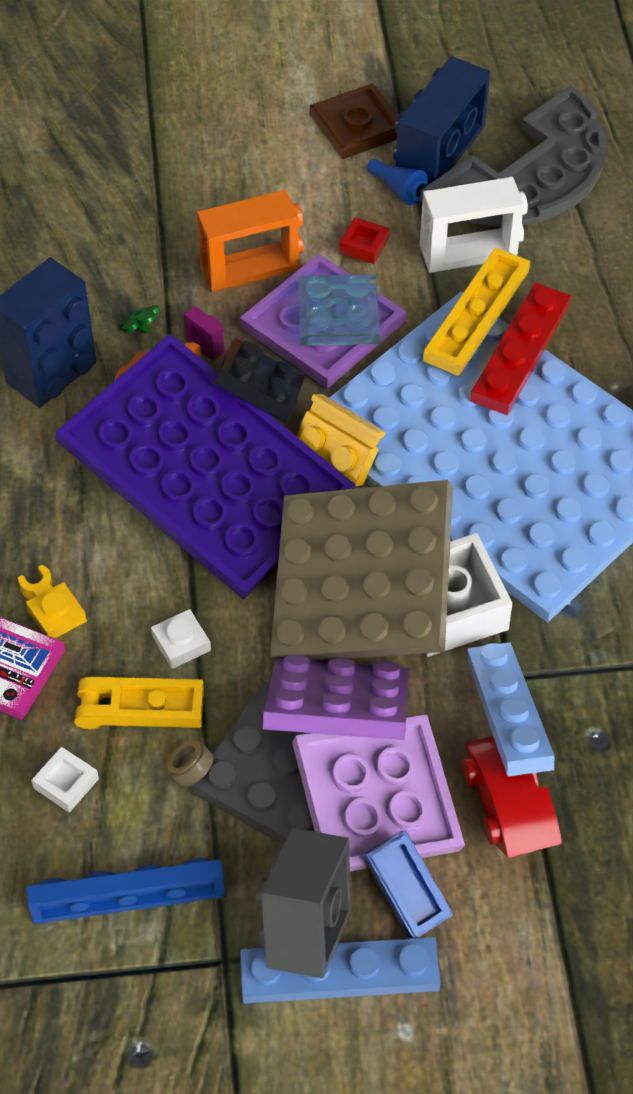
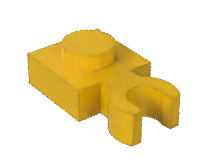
[18,565,87,639]

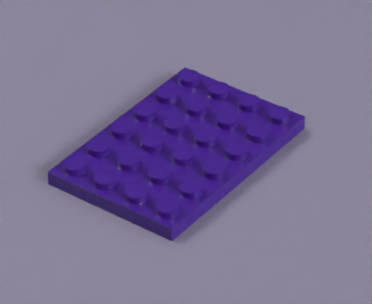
[55,334,356,600]

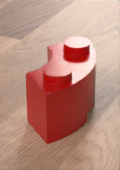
[462,736,562,858]

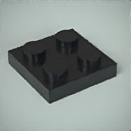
[213,338,304,423]

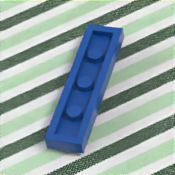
[27,858,225,924]

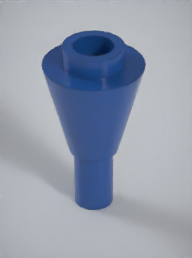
[367,159,428,205]

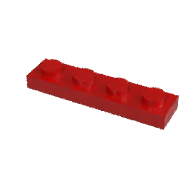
[470,282,571,416]

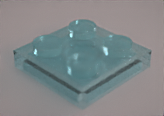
[298,274,380,346]

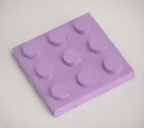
[292,714,465,872]

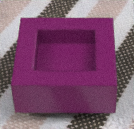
[184,306,224,361]

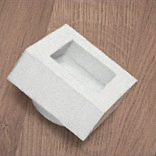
[151,609,211,669]
[32,747,99,813]

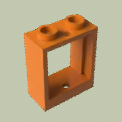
[197,190,303,292]

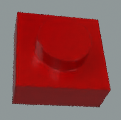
[339,217,389,264]

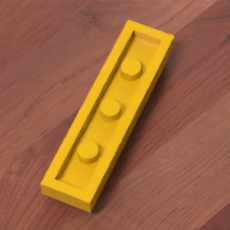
[423,247,530,376]

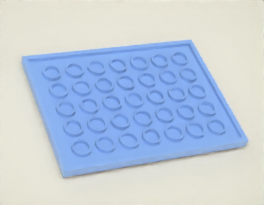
[299,291,633,623]

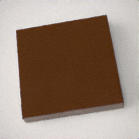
[310,83,398,159]

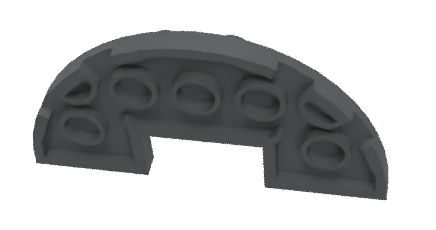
[420,85,607,226]

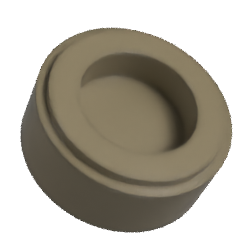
[167,740,214,787]

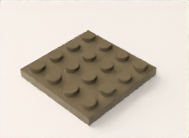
[270,480,453,661]

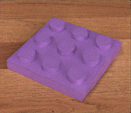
[240,253,406,389]
[263,655,409,740]

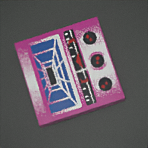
[0,617,66,721]

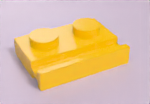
[296,394,386,486]

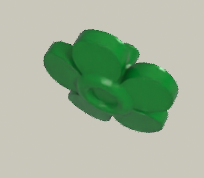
[118,305,160,333]

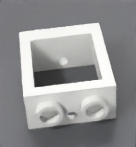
[420,177,528,273]

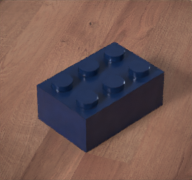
[393,56,490,185]
[0,257,97,408]

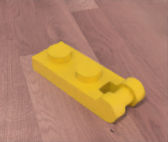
[74,677,204,730]

